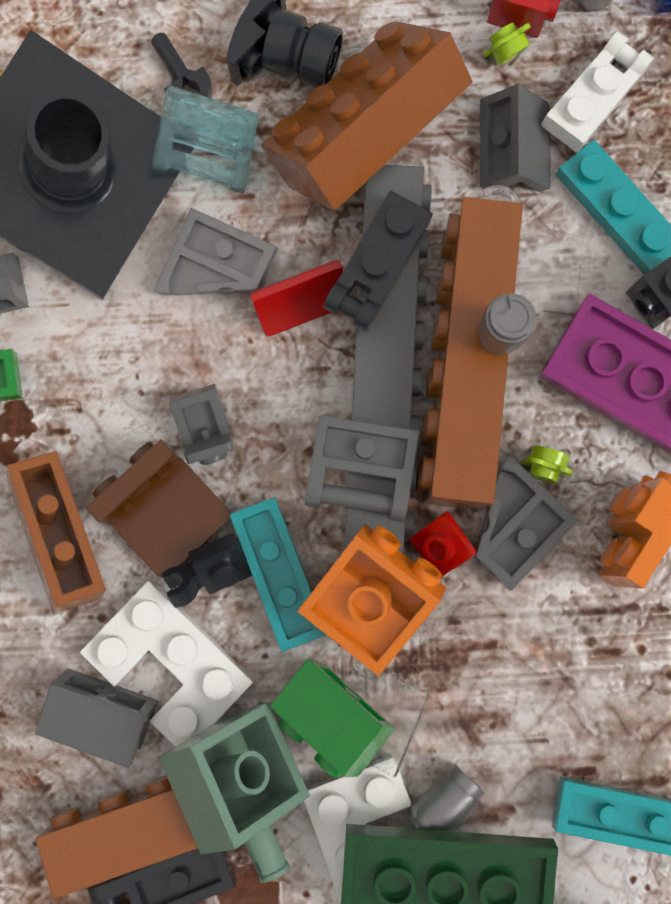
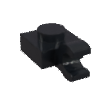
[162,533,252,608]

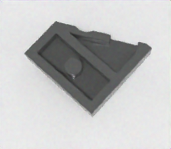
[473,455,578,591]

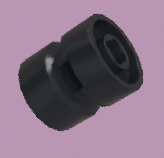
[262,8,343,88]

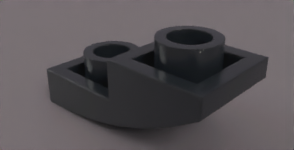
[226,0,287,87]

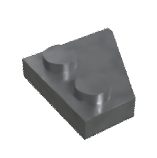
[154,208,278,296]

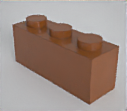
[7,451,106,616]
[35,775,198,900]

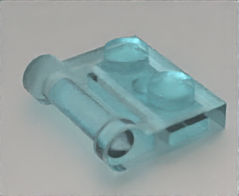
[152,85,259,194]

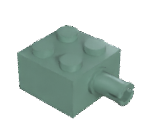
[158,702,310,883]

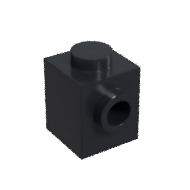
[625,257,671,329]

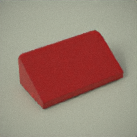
[250,259,343,336]

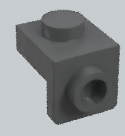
[169,384,234,465]

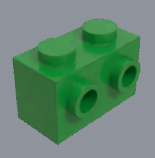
[270,659,396,778]

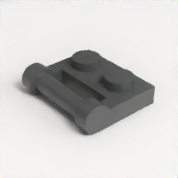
[305,415,419,522]

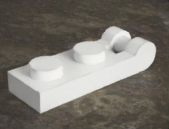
[541,31,655,153]

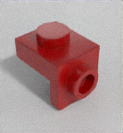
[409,510,476,577]

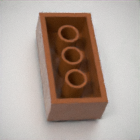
[261,21,473,211]

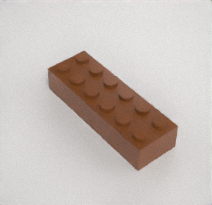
[416,197,523,510]

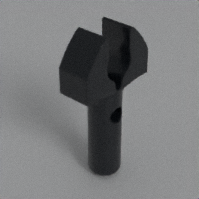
[151,32,212,115]

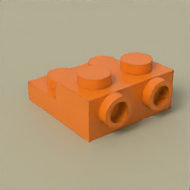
[598,471,671,589]
[297,524,446,676]

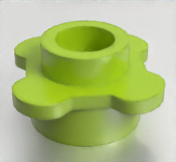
[482,22,531,66]
[520,445,573,484]

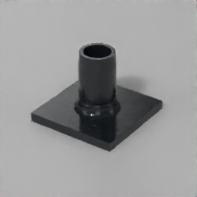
[0,29,197,300]

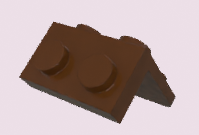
[86,439,231,577]

